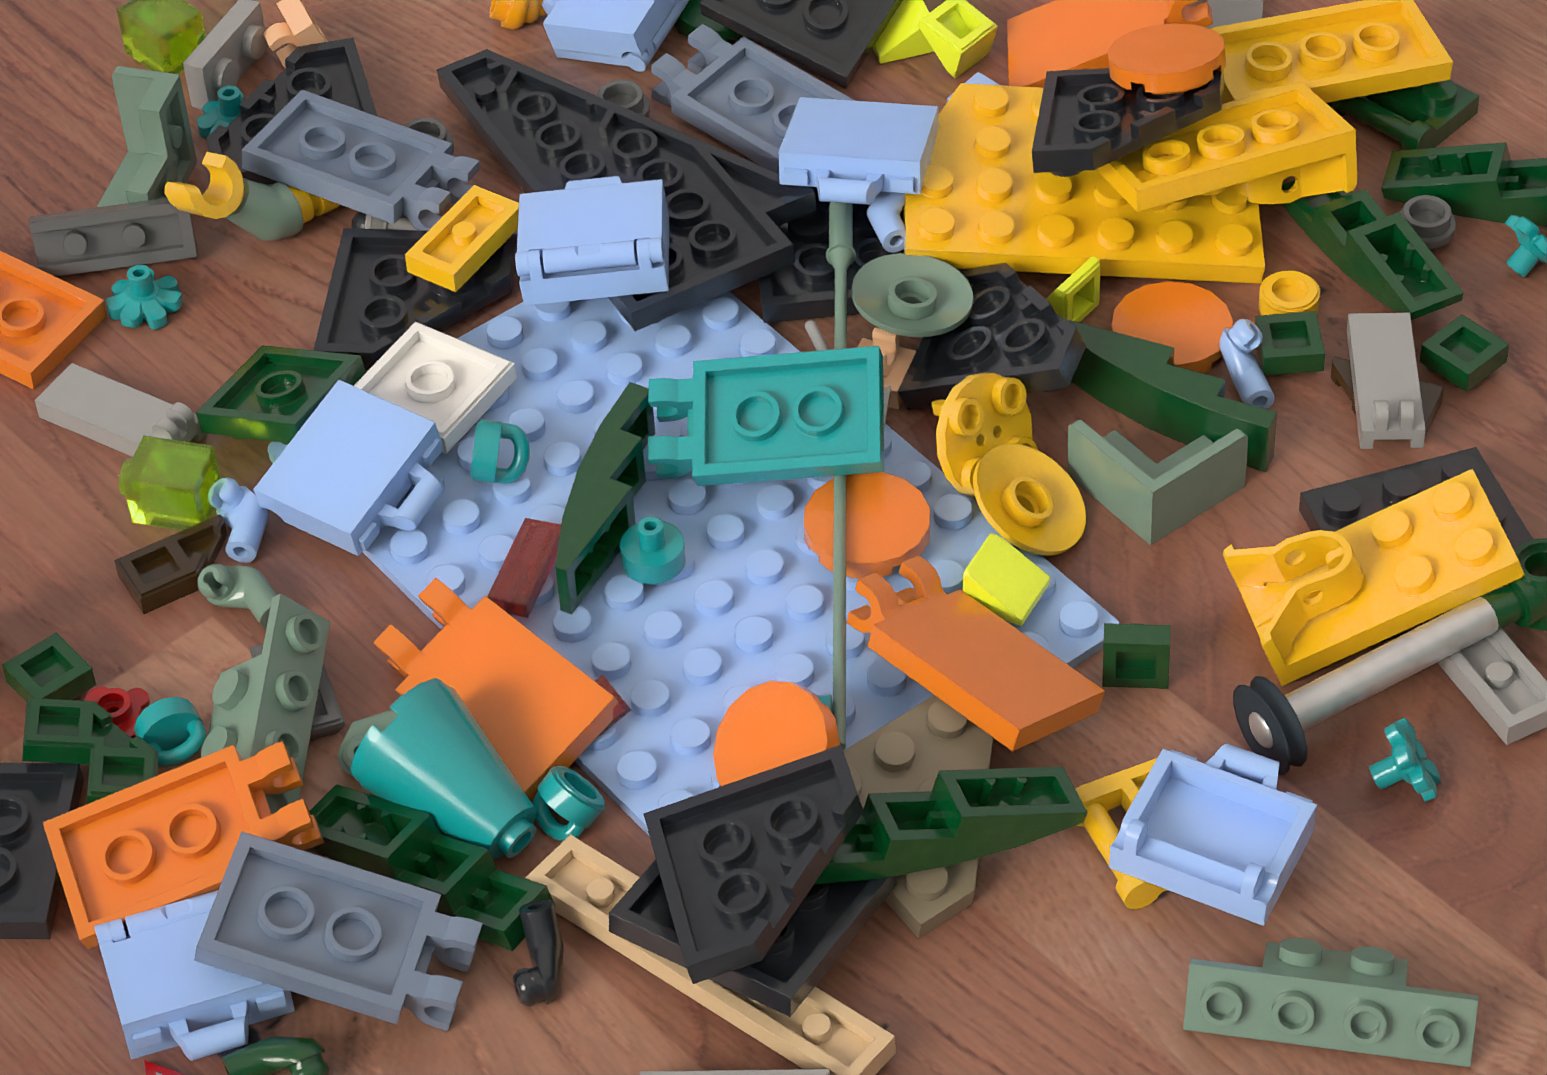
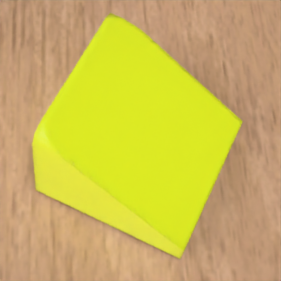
[873,0,934,64]
[918,0,998,78]
[1046,256,1100,323]
[963,533,1050,627]

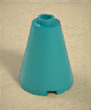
[350,678,537,860]

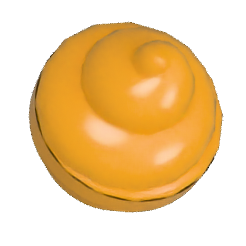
[489,0,547,30]

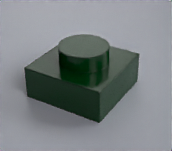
[1254,311,1325,375]
[1419,314,1509,392]
[1102,623,1171,689]
[2,632,96,702]

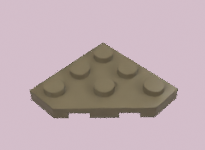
[844,695,993,939]

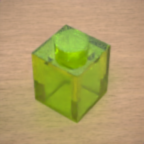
[116,0,206,74]
[119,435,221,530]

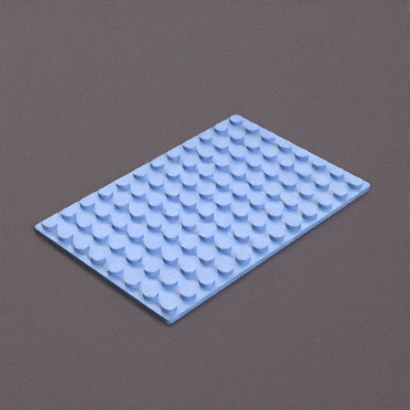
[268,291,1119,837]

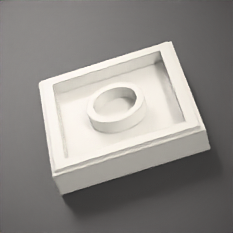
[354,322,517,454]

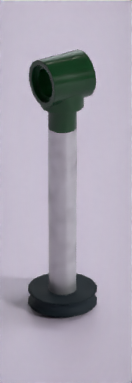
[1233,538,1547,775]

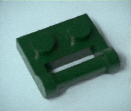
[1326,80,1479,150]

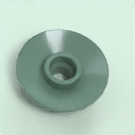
[852,253,973,337]

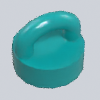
[470,419,530,484]
[134,697,207,767]
[533,766,605,841]

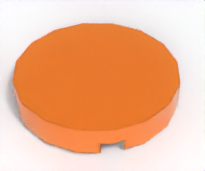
[1108,23,1226,95]
[1111,281,1233,374]
[804,472,930,578]
[713,681,840,786]

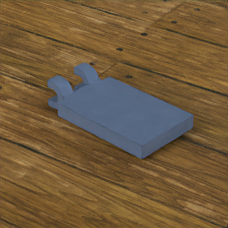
[652,24,855,173]
[242,90,480,231]
[194,831,483,1031]

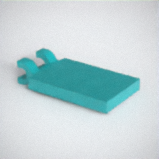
[648,346,884,486]

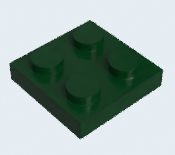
[196,345,366,445]

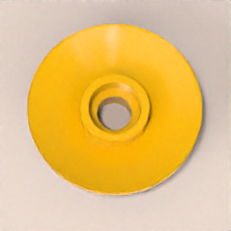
[973,444,1086,556]

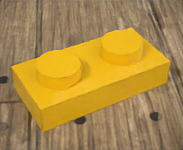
[405,185,519,292]

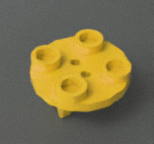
[931,372,1038,498]

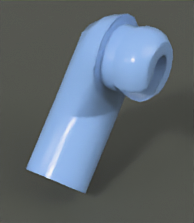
[867,192,906,253]
[1219,319,1275,409]
[208,477,268,563]

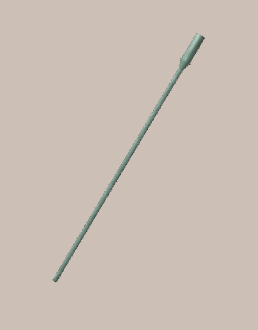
[826,202,856,750]

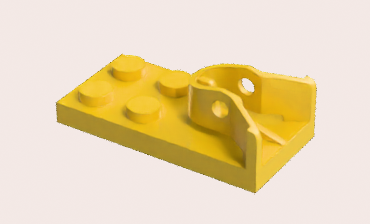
[1209,0,1453,103]
[1096,82,1357,212]
[1223,469,1525,686]

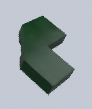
[22,698,159,804]

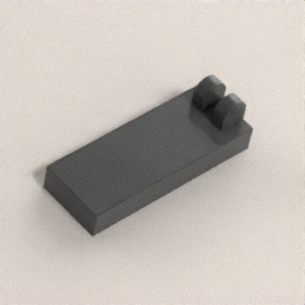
[29,198,197,277]

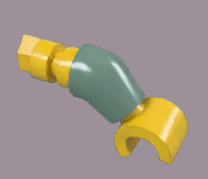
[165,152,340,240]

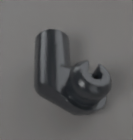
[513,899,564,1007]

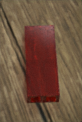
[487,518,561,618]

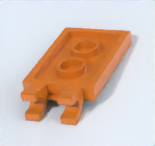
[1007,0,1213,88]
[0,251,106,390]
[846,555,1105,751]
[373,577,623,804]
[43,741,324,949]

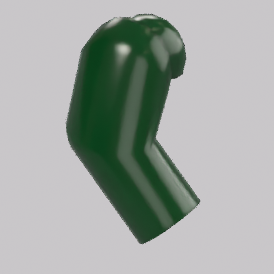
[222,1036,329,1075]

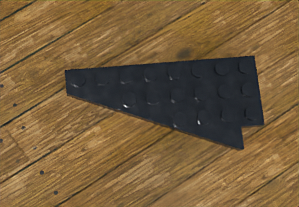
[437,49,817,331]

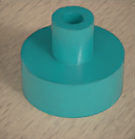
[620,516,686,584]

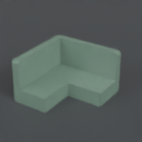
[97,66,197,207]
[1068,419,1248,545]

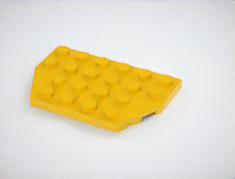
[903,83,1265,284]

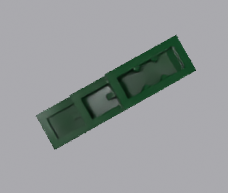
[1381,142,1547,227]
[1281,180,1464,320]
[1062,318,1277,472]
[555,382,656,615]
[814,767,1088,884]
[309,784,555,951]

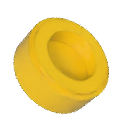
[1259,271,1320,315]

